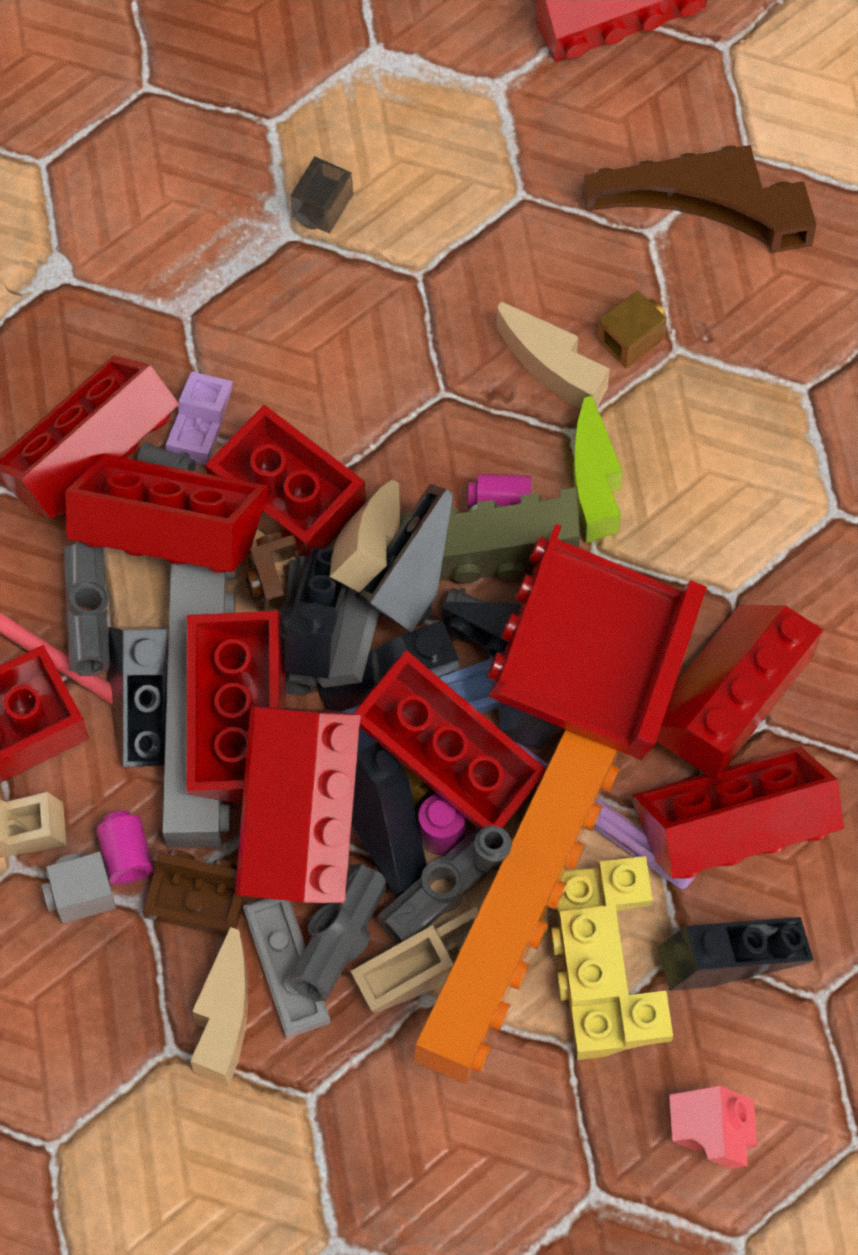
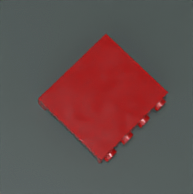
[487,524,707,760]

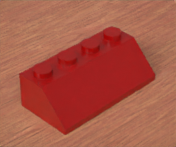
[536,0,707,62]
[0,355,179,519]
[65,454,268,573]
[656,604,823,780]
[186,610,286,805]
[353,650,547,830]
[235,706,360,903]
[632,746,844,879]

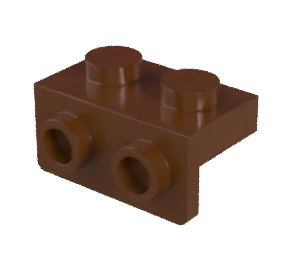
[245,532,296,611]
[143,850,246,936]

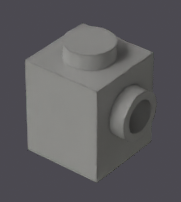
[42,852,116,924]

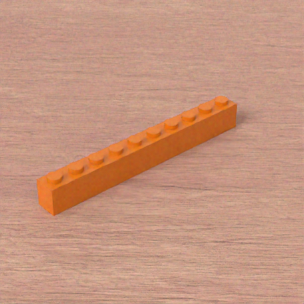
[413,729,628,1084]

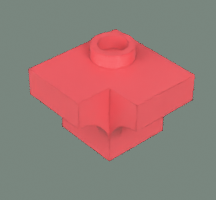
[670,1085,757,1169]

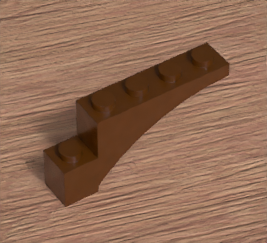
[583,145,816,254]

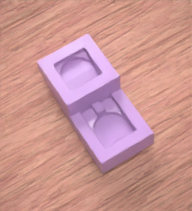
[165,371,233,465]

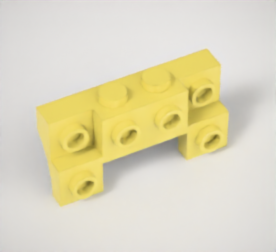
[551,856,673,1060]

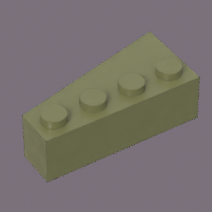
[400,487,580,583]

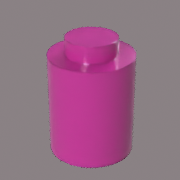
[468,473,531,509]
[419,794,465,856]
[96,810,154,885]

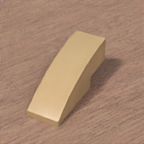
[497,301,610,409]
[330,480,400,592]
[0,792,67,857]
[351,906,480,1013]
[190,927,248,1088]

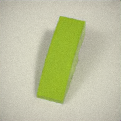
[573,396,622,543]

